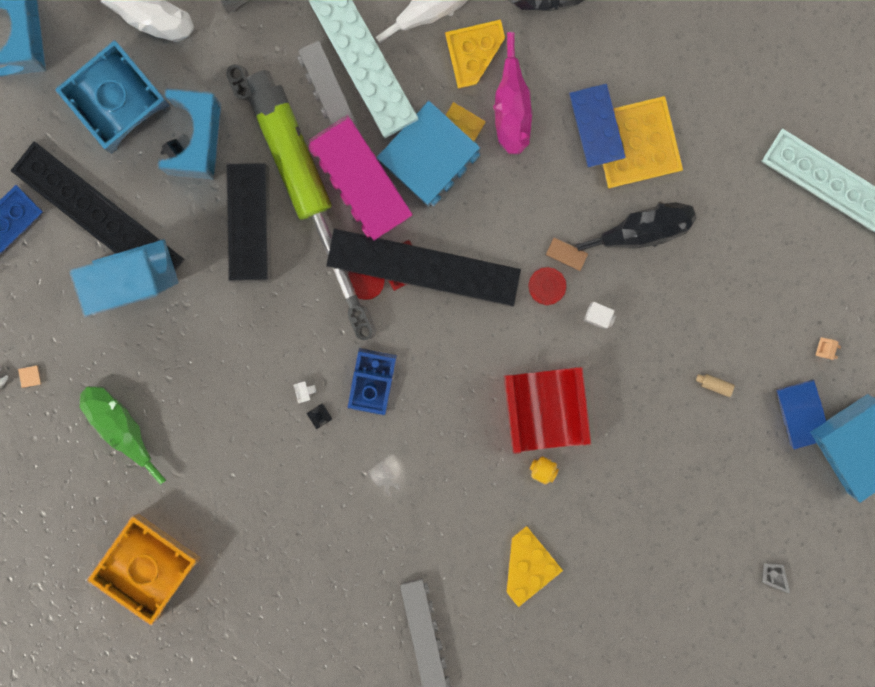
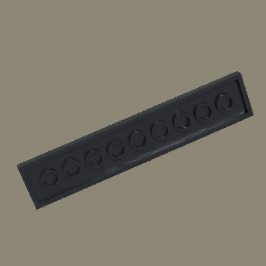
[10,141,185,272]
[326,229,521,307]

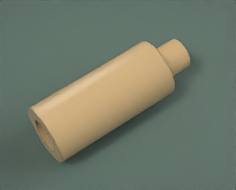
[695,374,735,398]

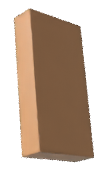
[546,238,588,271]

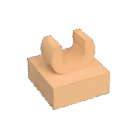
[815,337,841,360]

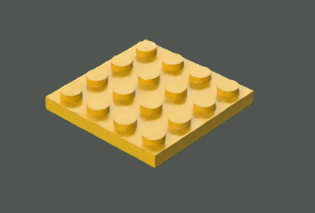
[602,96,683,189]

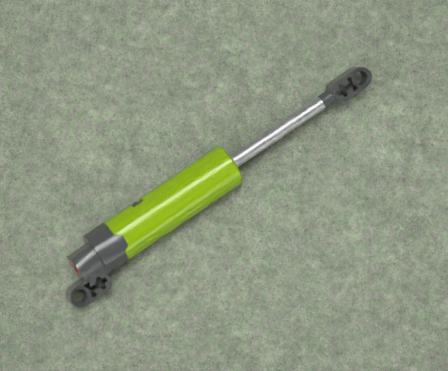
[226,64,376,340]

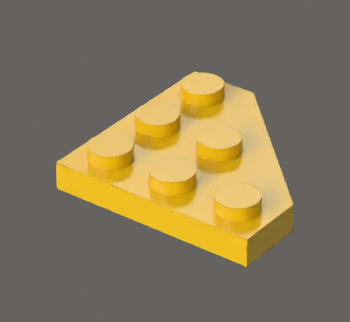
[445,19,505,89]
[506,526,563,607]

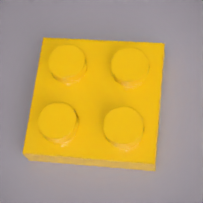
[445,102,486,141]

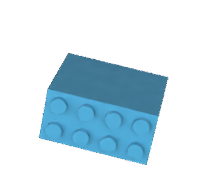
[376,101,480,207]
[810,394,875,503]

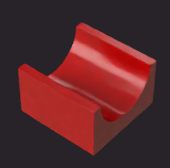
[503,367,591,453]

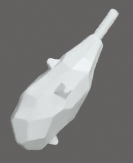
[101,0,194,42]
[376,0,468,43]

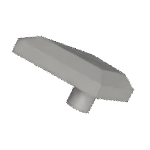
[762,563,790,594]

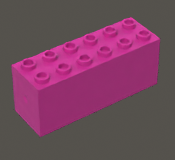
[308,114,412,240]

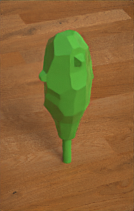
[80,386,166,485]

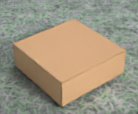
[18,366,42,388]

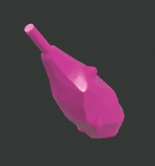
[493,32,533,155]

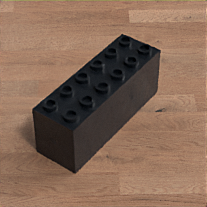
[226,163,271,283]

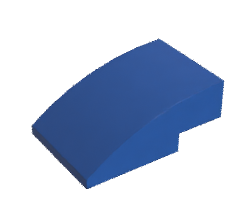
[347,348,397,415]
[776,380,826,450]

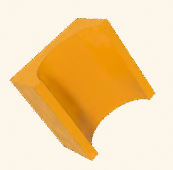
[87,514,201,625]

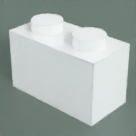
[583,302,616,329]

